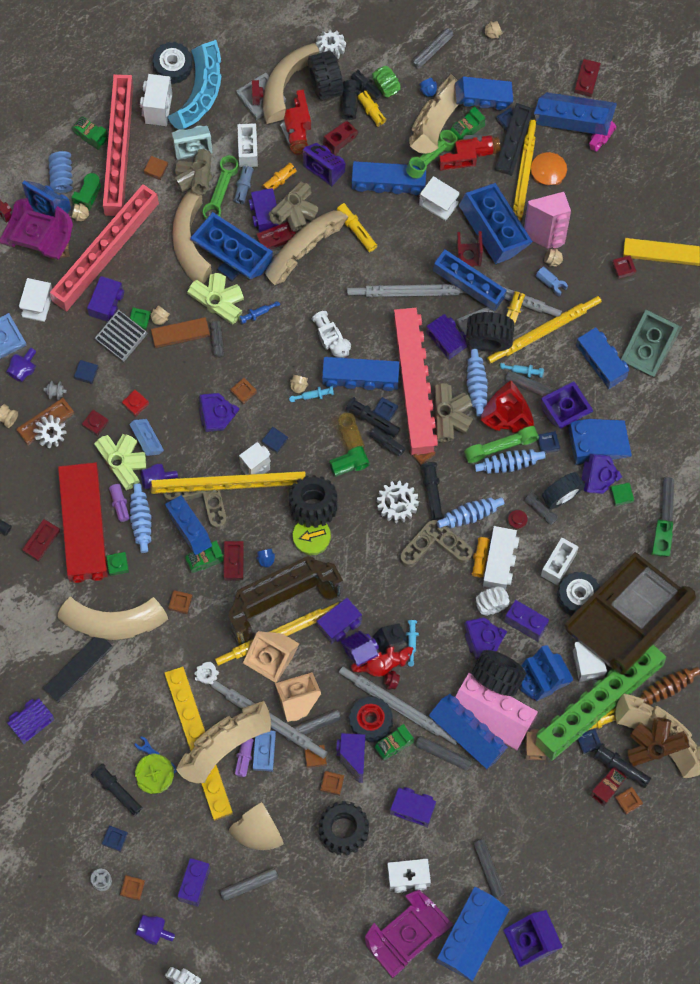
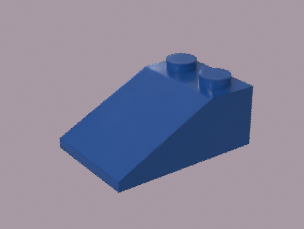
[22,180,71,217]
[568,419,632,465]

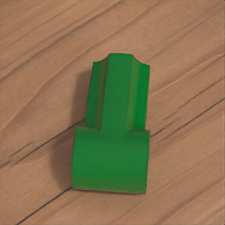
[329,446,370,477]

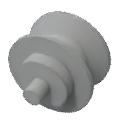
[44,381,67,400]

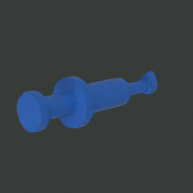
[238,301,281,324]

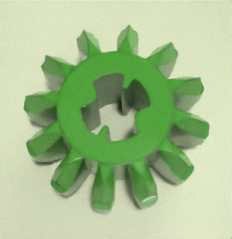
[372,66,400,97]

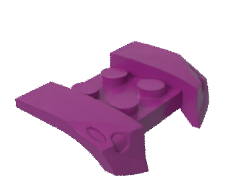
[0,198,73,260]
[365,890,453,979]

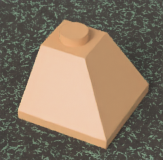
[243,631,299,683]
[275,672,321,722]

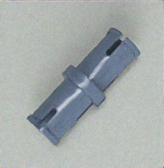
[234,166,254,204]

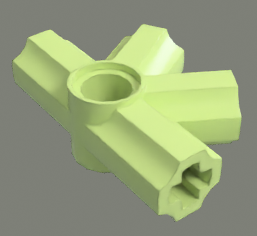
[187,273,244,325]
[94,434,146,490]

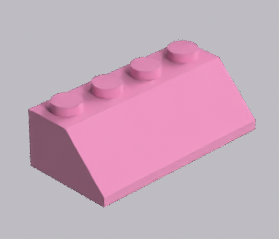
[524,192,571,248]
[456,673,538,751]

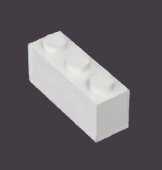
[483,526,519,591]

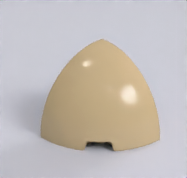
[229,802,284,850]

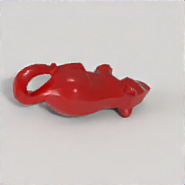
[351,646,414,677]

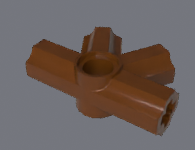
[628,717,690,766]

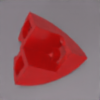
[481,381,534,432]

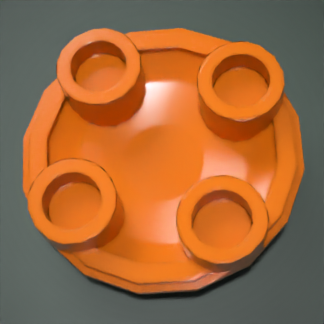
[531,152,567,185]

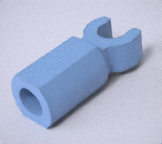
[536,266,568,296]

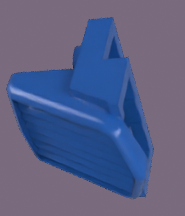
[520,645,573,701]

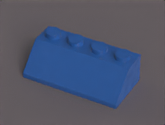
[534,92,617,136]
[459,183,533,264]
[190,212,273,279]
[436,887,510,982]

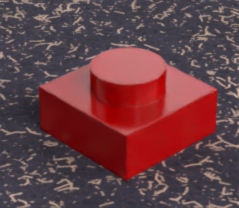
[122,390,149,417]

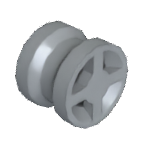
[91,868,112,892]

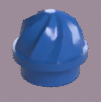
[419,78,437,96]
[256,548,275,567]

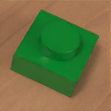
[106,552,129,576]

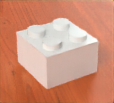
[140,74,172,126]

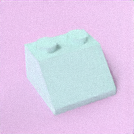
[172,126,213,160]

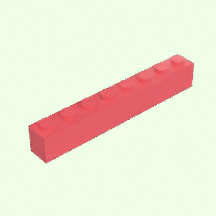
[103,75,133,216]
[50,184,159,312]
[394,308,438,455]

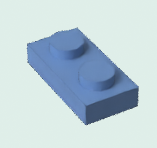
[129,419,164,456]
[253,731,276,772]

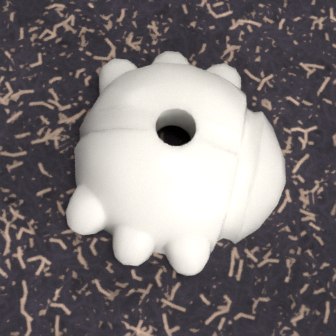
[329,338,351,358]
[195,662,219,685]

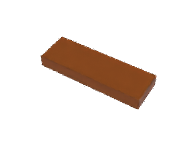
[151,317,210,348]
[16,398,75,445]

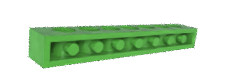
[535,645,666,761]

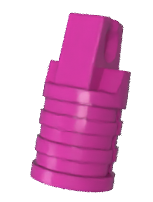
[589,122,616,152]

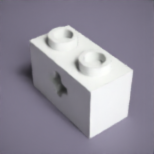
[238,124,258,167]
[239,442,271,475]
[541,538,578,586]
[387,859,431,893]

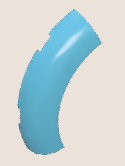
[167,40,221,130]

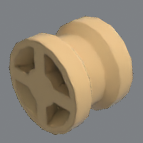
[0,404,18,428]

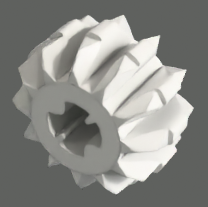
[315,29,346,59]
[33,415,66,448]
[476,586,510,616]

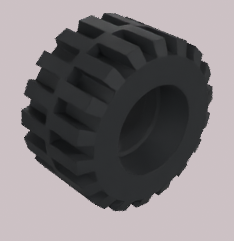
[308,50,343,100]
[466,312,515,352]
[289,475,338,528]
[472,650,527,696]
[319,801,369,855]

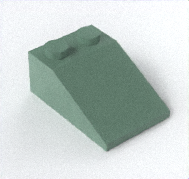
[621,310,682,377]

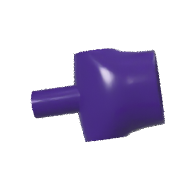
[6,348,36,383]
[141,464,178,489]
[135,915,175,945]

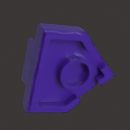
[199,393,240,432]
[581,453,622,494]
[464,617,507,659]

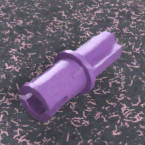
[109,484,130,522]
[235,738,254,777]

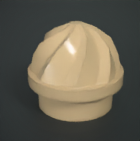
[485,21,503,39]
[71,203,89,222]
[544,248,563,267]
[151,306,170,325]
[290,375,308,393]

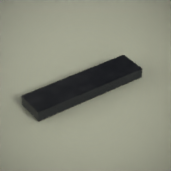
[495,103,533,176]
[43,637,113,703]

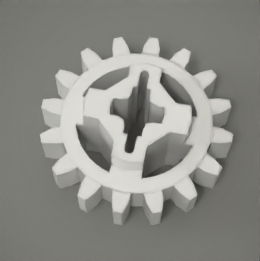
[377,481,419,523]
[165,967,201,984]

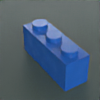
[455,77,513,110]
[576,327,629,389]
[165,495,212,555]

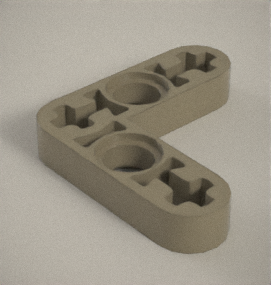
[164,475,227,530]
[400,520,472,567]

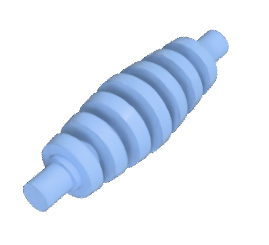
[467,349,488,416]
[475,449,545,474]
[130,484,152,553]
[437,497,504,528]

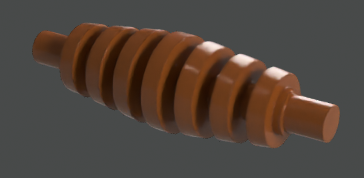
[639,667,700,705]

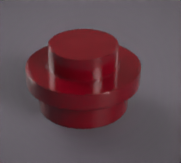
[508,510,528,529]
[383,670,400,690]

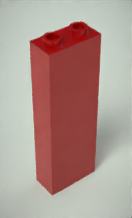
[58,462,108,583]

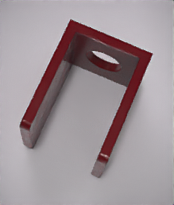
[456,231,483,267]

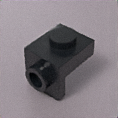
[373,623,407,653]

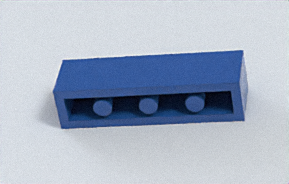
[352,161,426,195]
[433,249,507,311]
[322,357,399,391]
[429,694,508,769]

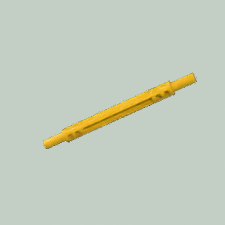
[513,120,536,221]
[487,296,602,364]
[215,602,339,666]

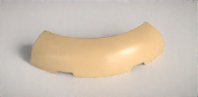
[263,43,319,124]
[409,74,459,154]
[172,189,212,284]
[266,211,348,285]
[58,596,168,640]
[616,694,700,778]
[176,701,271,783]

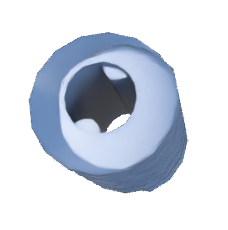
[48,151,73,193]

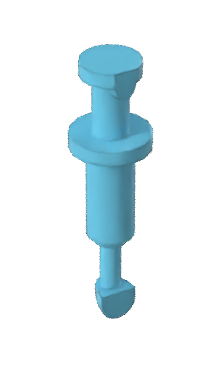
[500,363,544,378]
[289,386,334,402]
[406,620,419,667]

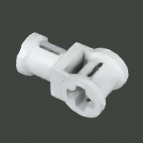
[312,311,343,350]

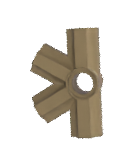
[174,149,212,195]
[268,182,318,232]
[434,383,473,442]

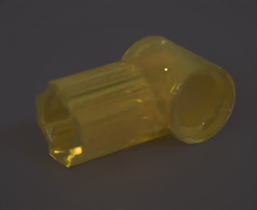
[338,413,365,451]

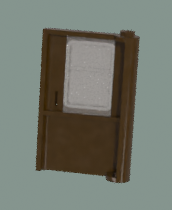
[564,552,696,675]

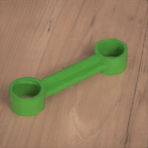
[406,130,457,178]
[203,155,239,220]
[464,426,539,463]

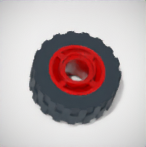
[349,696,393,742]

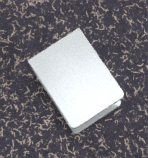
[419,176,459,221]
[19,278,52,322]
[573,642,607,682]

